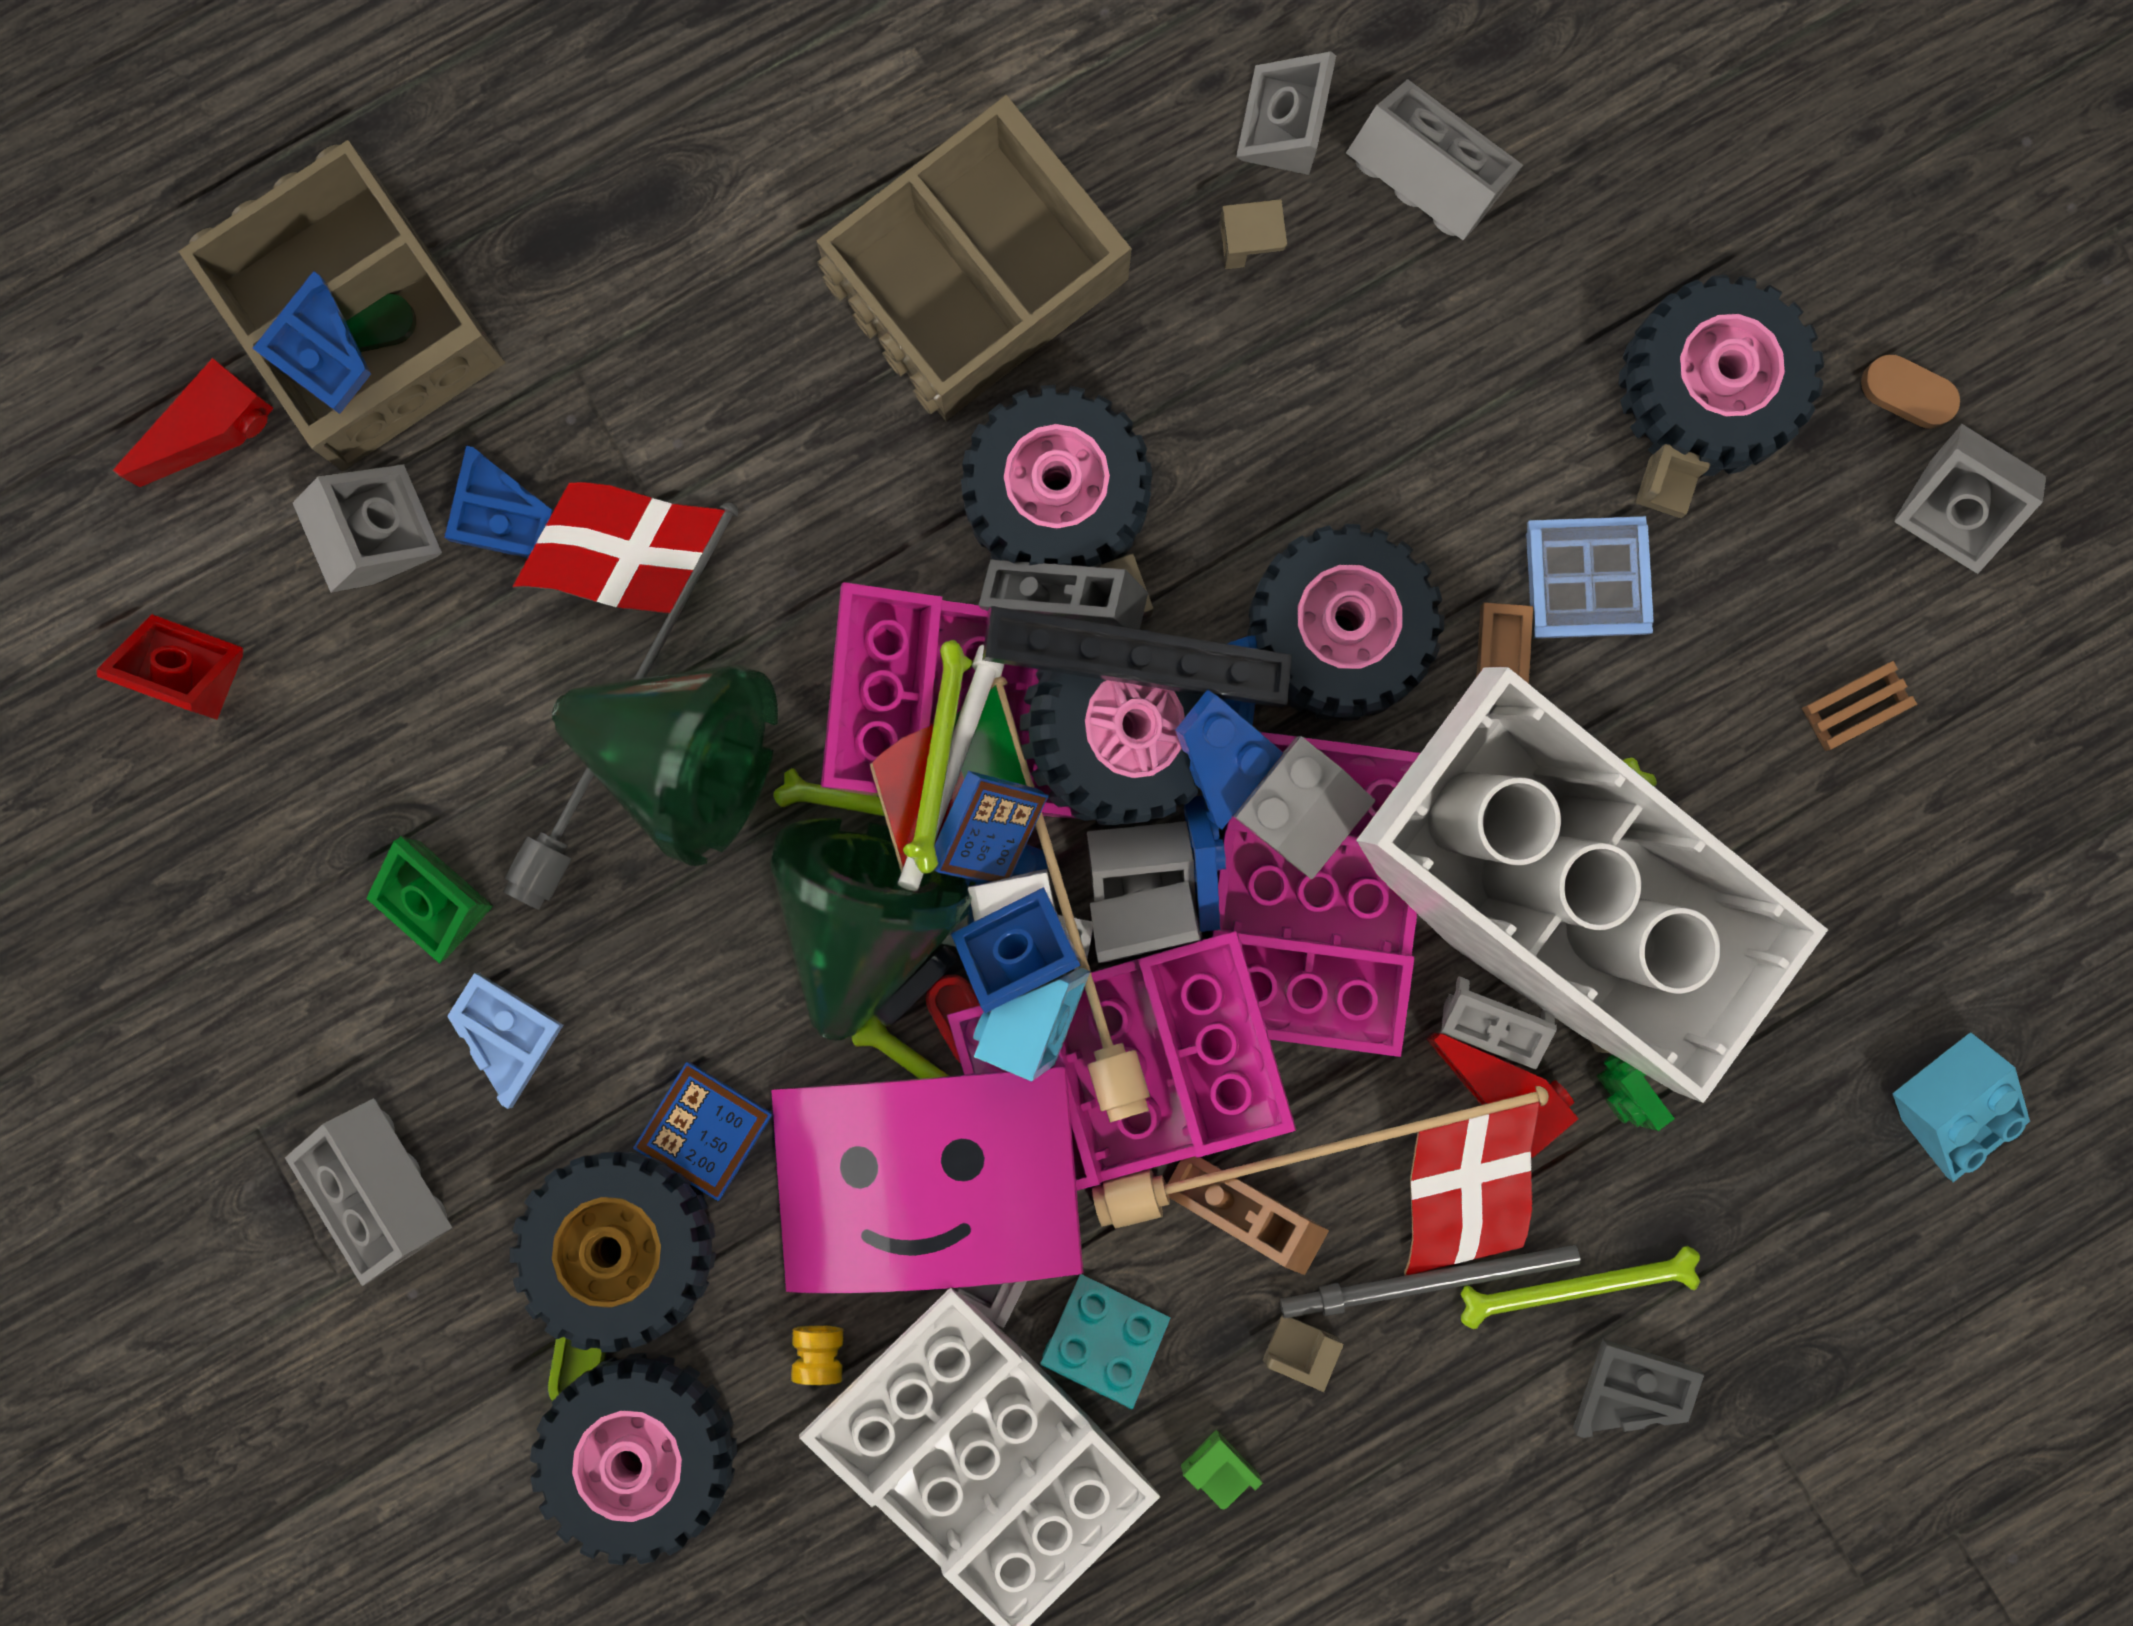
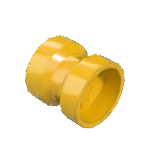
[791,1326,844,1385]

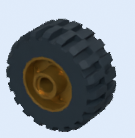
[510,1152,716,1352]

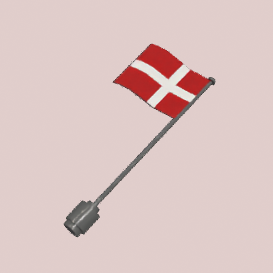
[503,482,739,910]

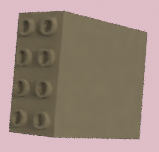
[816,95,1132,421]
[178,140,505,471]

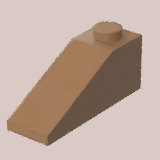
[1168,1156,1329,1275]

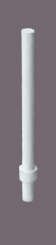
[898,645,1005,891]

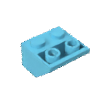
[1893,1032,2030,1182]

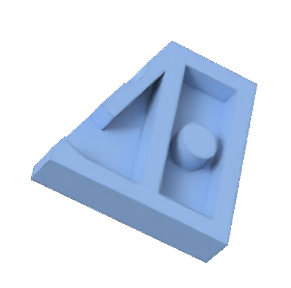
[447,973,563,1109]

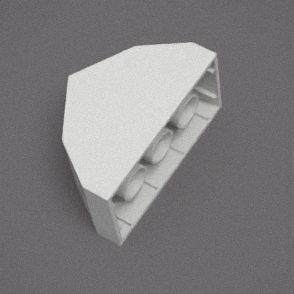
[1356,667,1828,1103]

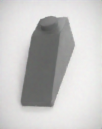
[979,559,1148,630]

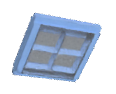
[1526,516,1653,639]

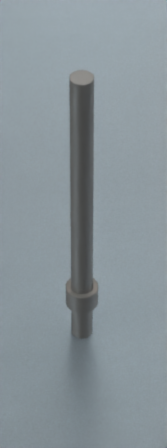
[1280,1245,1580,1319]

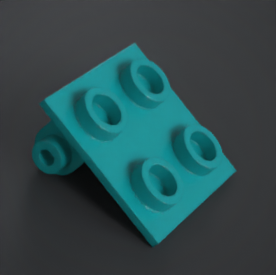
[1040,1274,1171,1409]

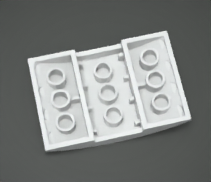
[799,1288,1160,1626]

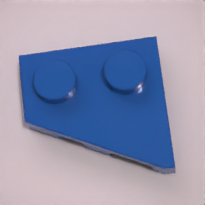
[1175,690,1283,829]

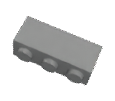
[1346,79,1523,240]
[285,1098,452,1286]

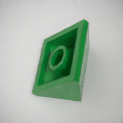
[366,836,493,964]

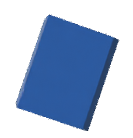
[951,887,1081,1013]

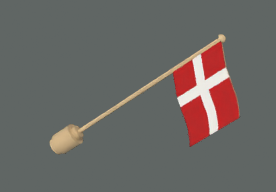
[1092,1086,1549,1276]

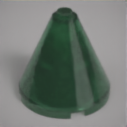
[552,665,778,866]
[770,818,976,1041]

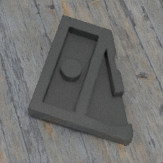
[1573,1339,1704,1438]

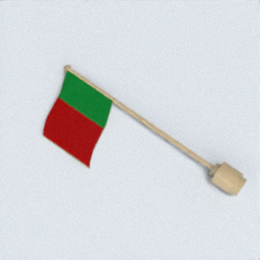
[870,676,1150,1123]

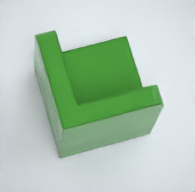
[1181,1429,1263,1509]

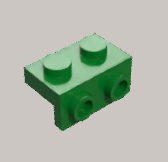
[1597,1054,1675,1131]

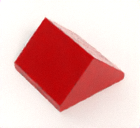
[97,614,243,720]

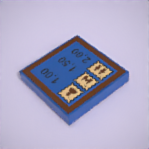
[934,771,1048,883]
[633,1062,773,1201]

